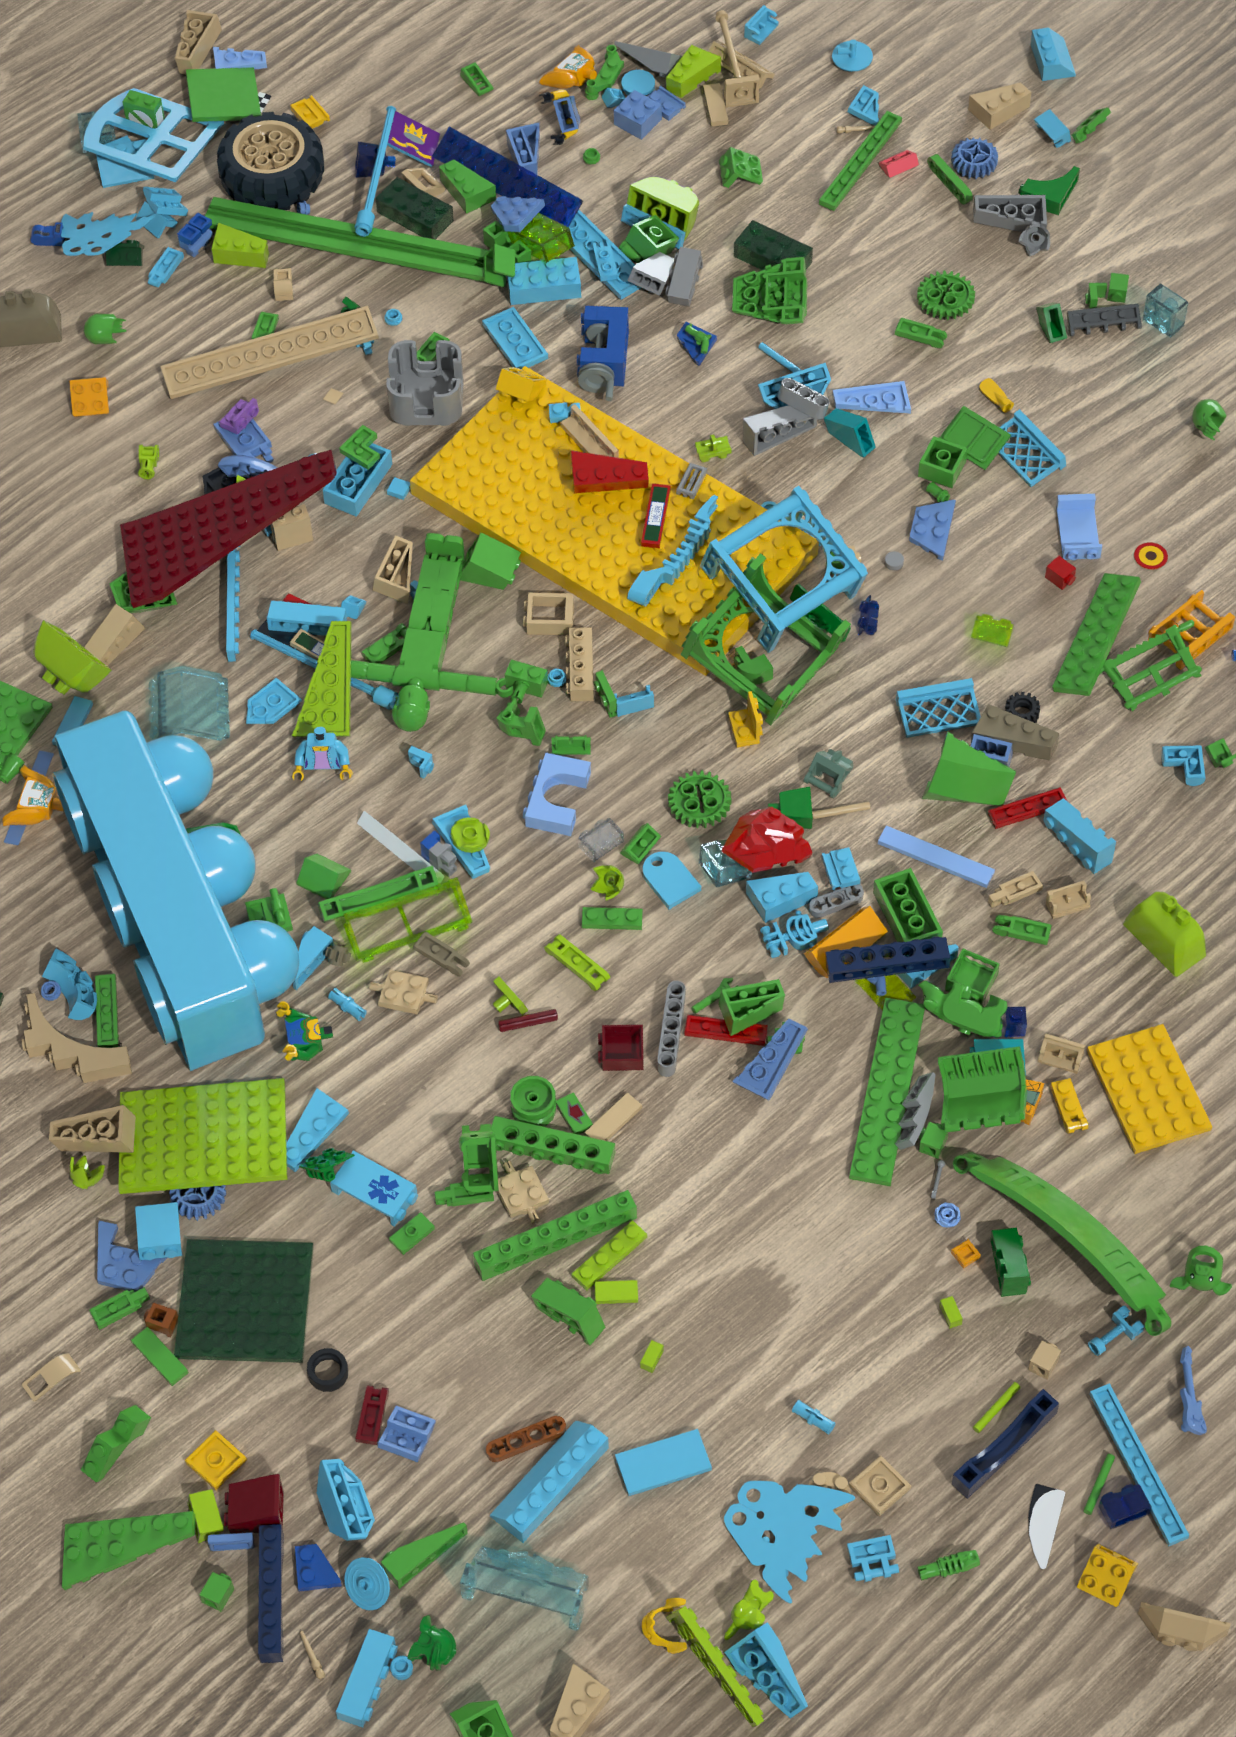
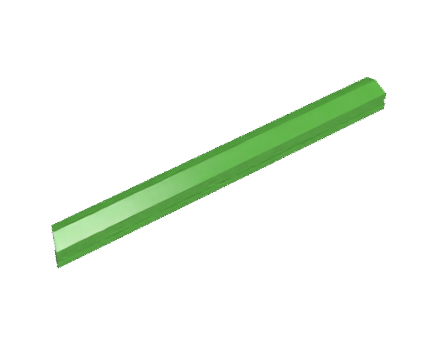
[205,197,488,282]

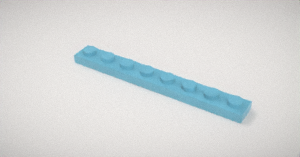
[226,545,241,662]
[1089,1383,1189,1547]

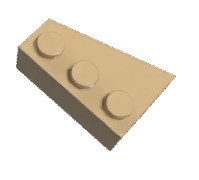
[550,1664,610,1737]

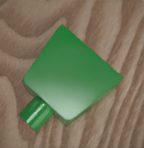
[768,787,813,829]

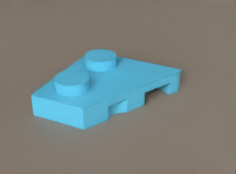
[847,85,879,126]

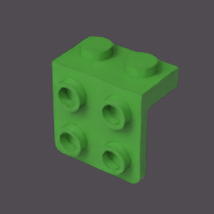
[719,147,763,188]

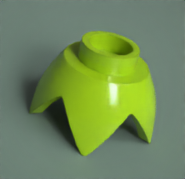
[591,865,624,901]
[69,1155,105,1189]

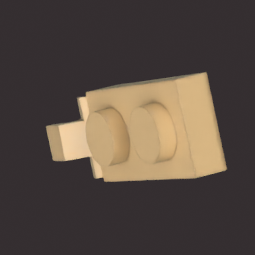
[988,871,1043,908]

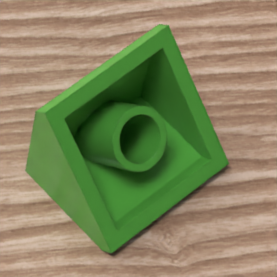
[296,854,351,899]

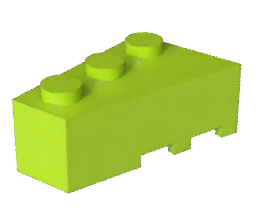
[666,45,721,98]
[212,223,269,268]

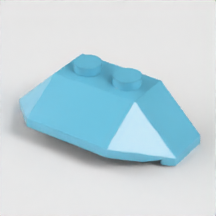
[758,363,831,409]
[316,1459,375,1541]

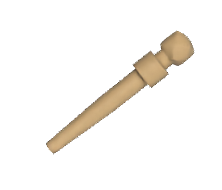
[837,126,875,133]
[299,1631,325,1679]

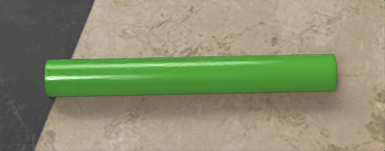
[1083,1454,1115,1515]

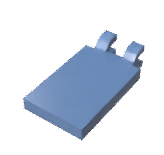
[213,419,274,463]

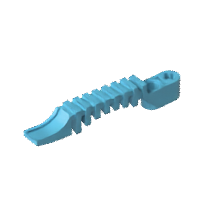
[627,495,718,607]

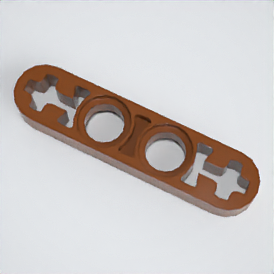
[486,1416,566,1462]

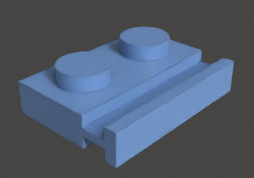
[647,86,686,121]

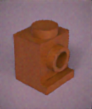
[144,1302,179,1338]

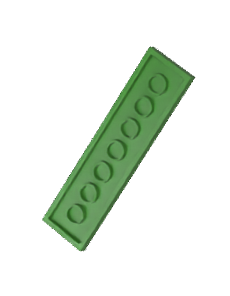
[1052,573,1141,696]

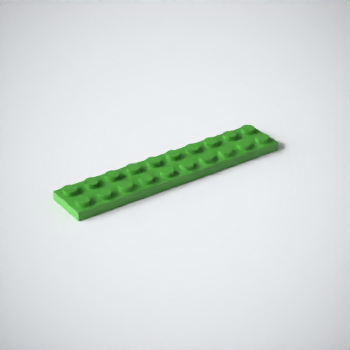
[849,997,925,1186]

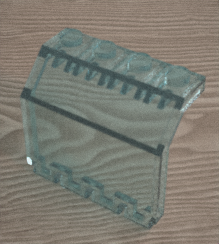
[149,666,230,741]

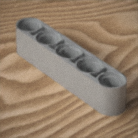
[658,981,686,1077]

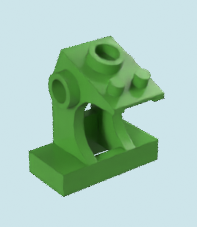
[496,699,546,746]

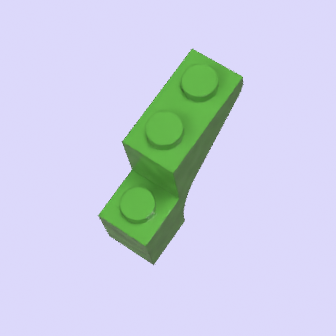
[81,1405,151,1483]

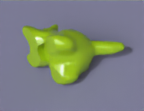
[724,1580,774,1640]

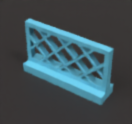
[998,409,1066,487]
[895,678,981,738]

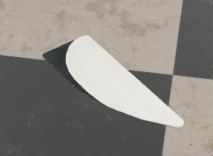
[1028,1484,1065,1569]

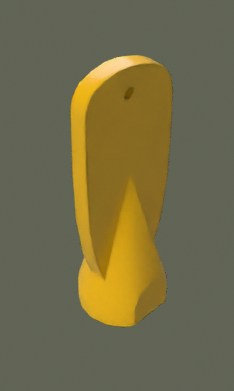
[979,378,1014,413]

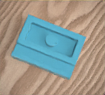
[821,847,860,890]

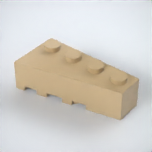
[49,1105,136,1153]

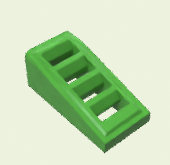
[460,62,494,96]

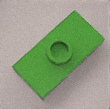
[389,1212,435,1255]

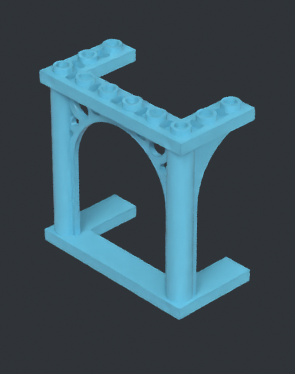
[700,486,868,653]

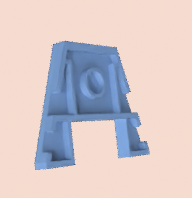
[97,1220,167,1292]

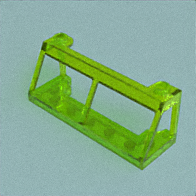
[341,877,473,963]

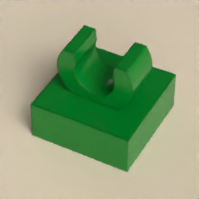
[341,297,361,313]

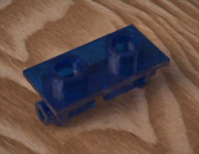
[857,595,879,635]

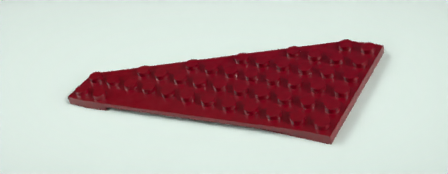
[120,450,337,608]

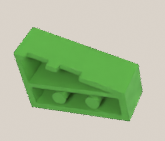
[439,160,496,214]
[531,1278,606,1346]

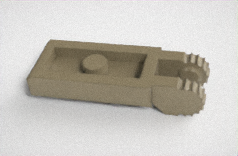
[413,932,470,977]

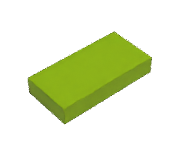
[595,1280,638,1304]

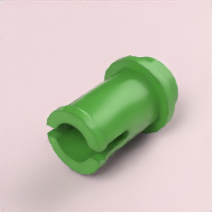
[926,482,950,503]

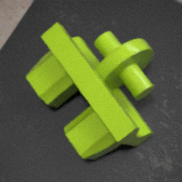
[695,434,732,462]

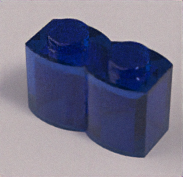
[1099,1484,1152,1529]

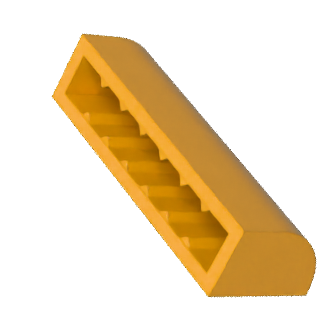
[804,906,888,978]

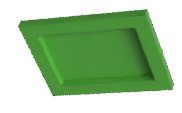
[939,405,1011,470]

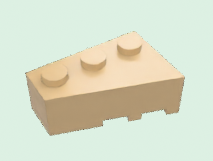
[968,82,1032,130]
[373,536,413,604]
[84,604,145,666]

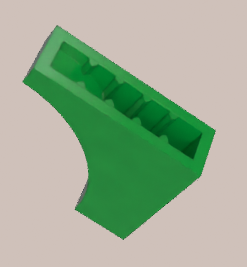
[1018,166,1080,215]

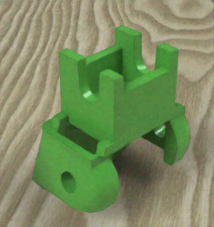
[458,1124,499,1193]

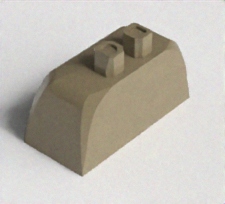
[0,289,62,347]

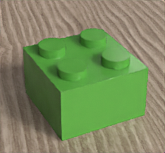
[625,215,679,260]
[918,436,968,488]

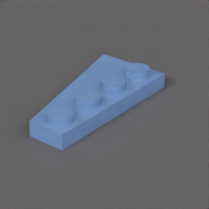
[732,1019,808,1101]

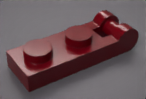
[355,1385,389,1445]

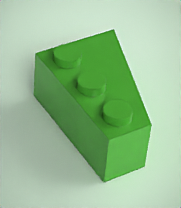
[718,979,785,1036]

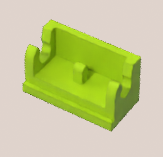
[187,1489,224,1543]

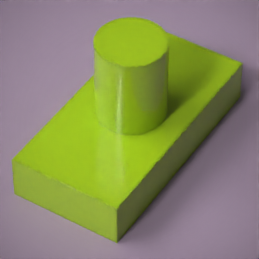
[493,976,528,1015]

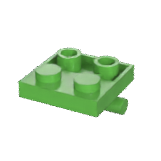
[245,888,293,932]

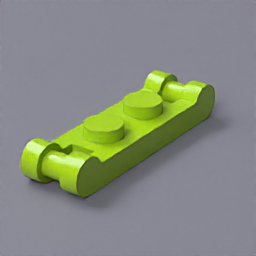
[544,934,610,991]

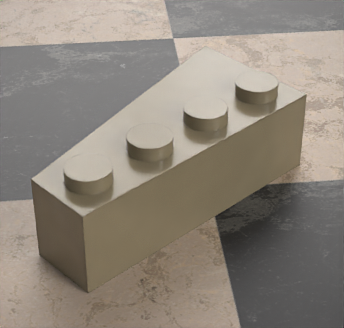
[970,704,1059,760]

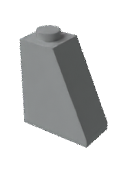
[627,252,674,296]

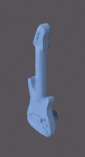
[1180,1346,1207,1435]

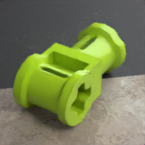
[138,444,159,480]

